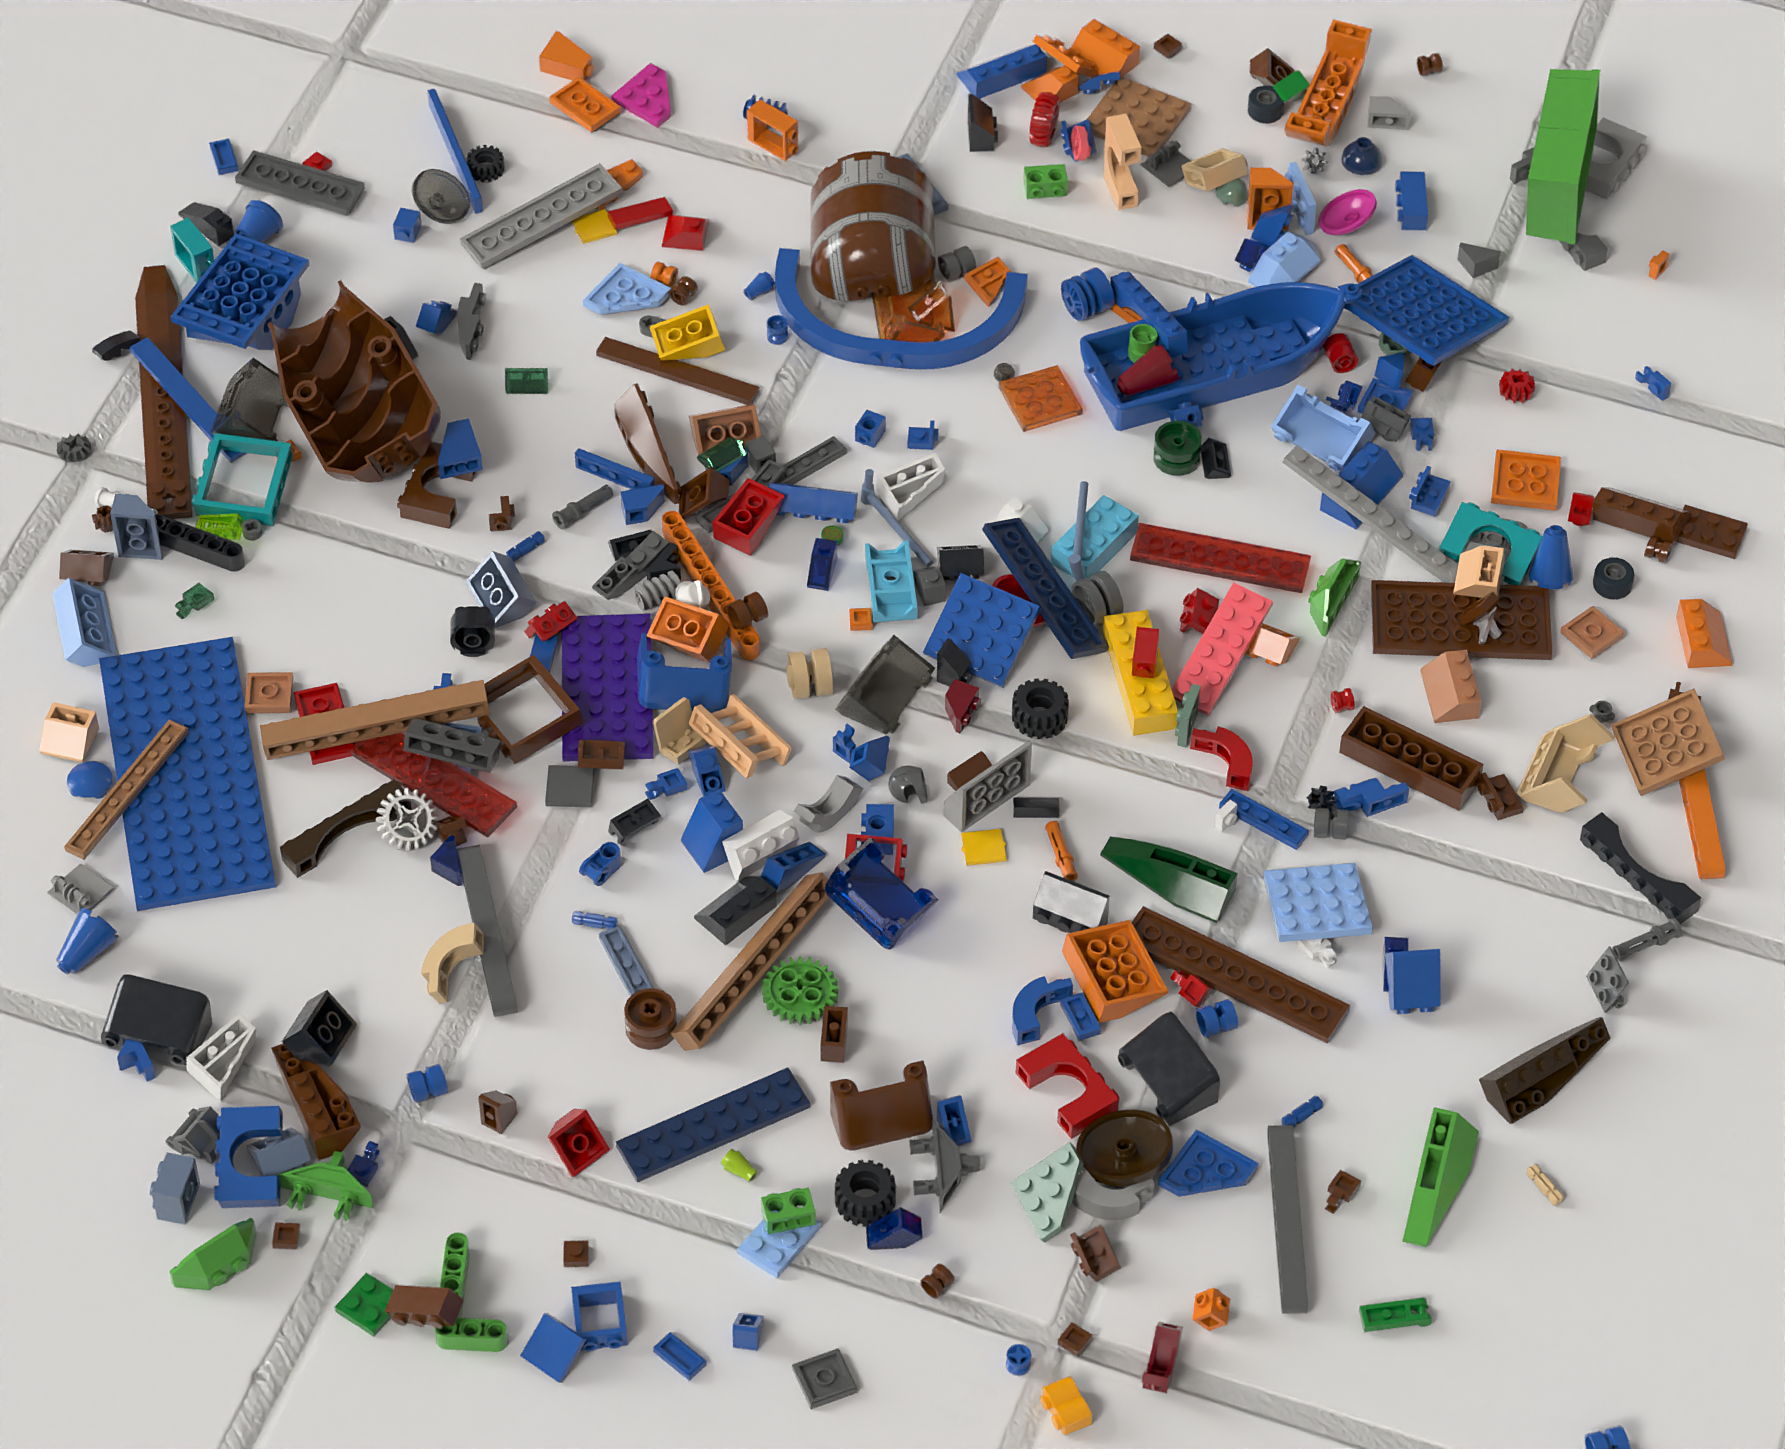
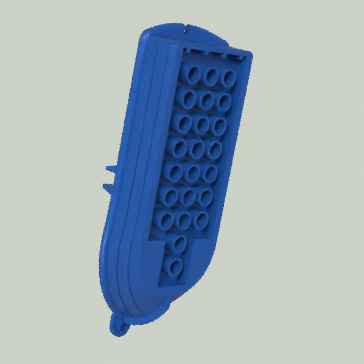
[1080,282,1362,431]

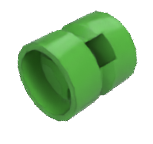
[1128,324,1158,363]

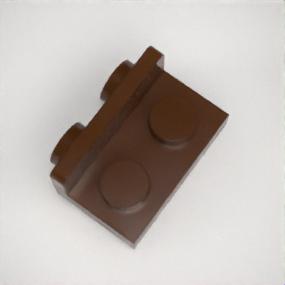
[1477,772,1524,820]

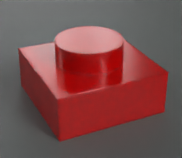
[303,151,332,171]

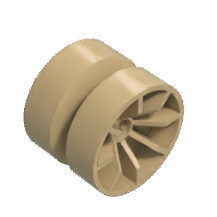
[786,648,833,700]

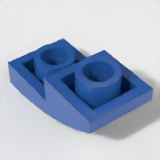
[1078,72,1120,94]

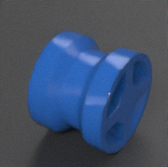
[1006,1344,1031,1376]

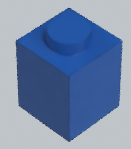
[393,208,422,243]

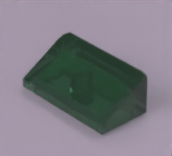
[505,368,549,394]
[697,437,747,472]

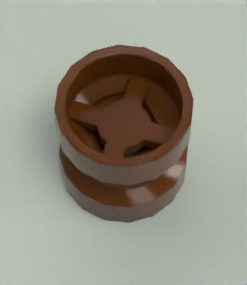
[1417,53,1443,76]
[669,276,698,306]
[1644,536,1673,563]
[920,1264,955,1298]

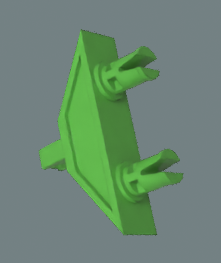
[278,1151,373,1221]

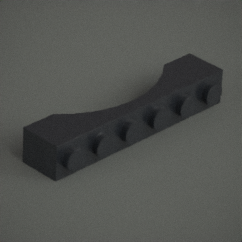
[1580,812,1701,925]

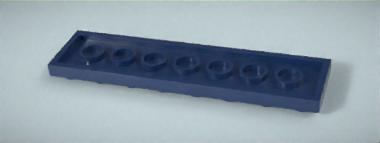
[982,517,1109,659]
[616,1067,810,1183]

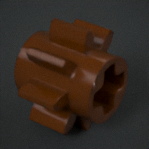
[92,505,113,533]

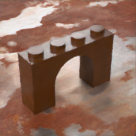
[397,441,477,529]

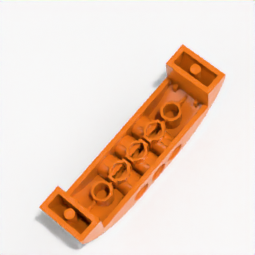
[1285,19,1372,147]

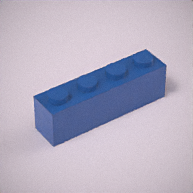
[769,482,858,523]

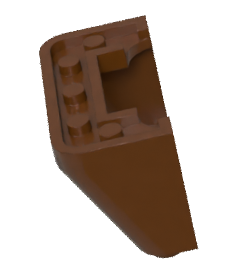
[830,1060,933,1151]

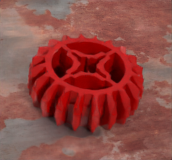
[1029,92,1060,147]

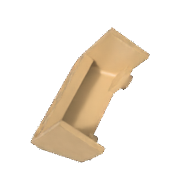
[1517,714,1615,813]

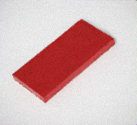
[293,683,357,765]

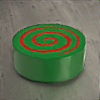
[821,525,843,547]

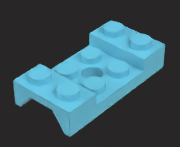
[865,541,917,622]

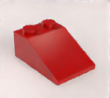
[712,478,785,556]

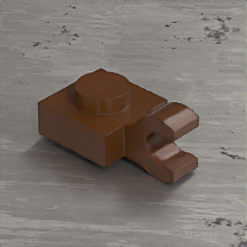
[1325,1170,1361,1214]

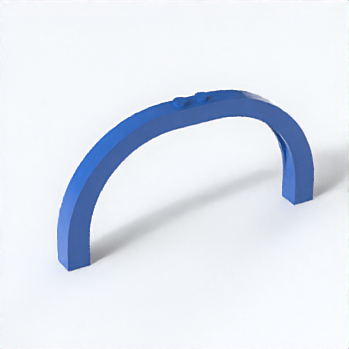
[775,248,1028,370]

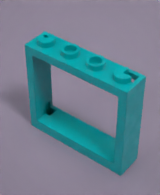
[192,433,293,526]

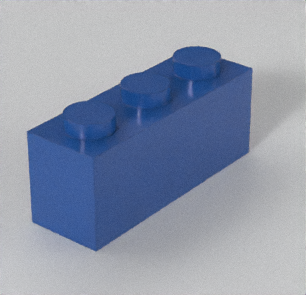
[1395,171,1428,230]

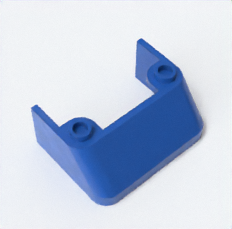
[637,633,732,713]

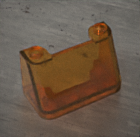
[872,272,946,343]

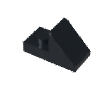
[646,543,681,582]

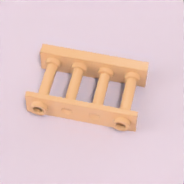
[689,694,792,778]

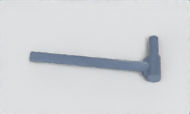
[861,469,933,567]
[1068,481,1089,581]

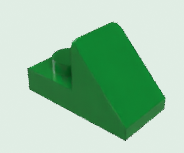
[1273,70,1309,103]

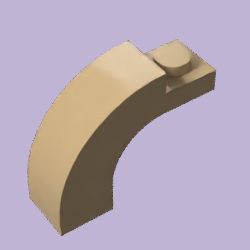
[421,923,484,1004]

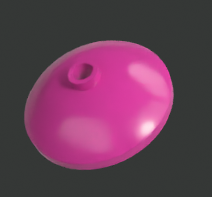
[1318,189,1377,236]

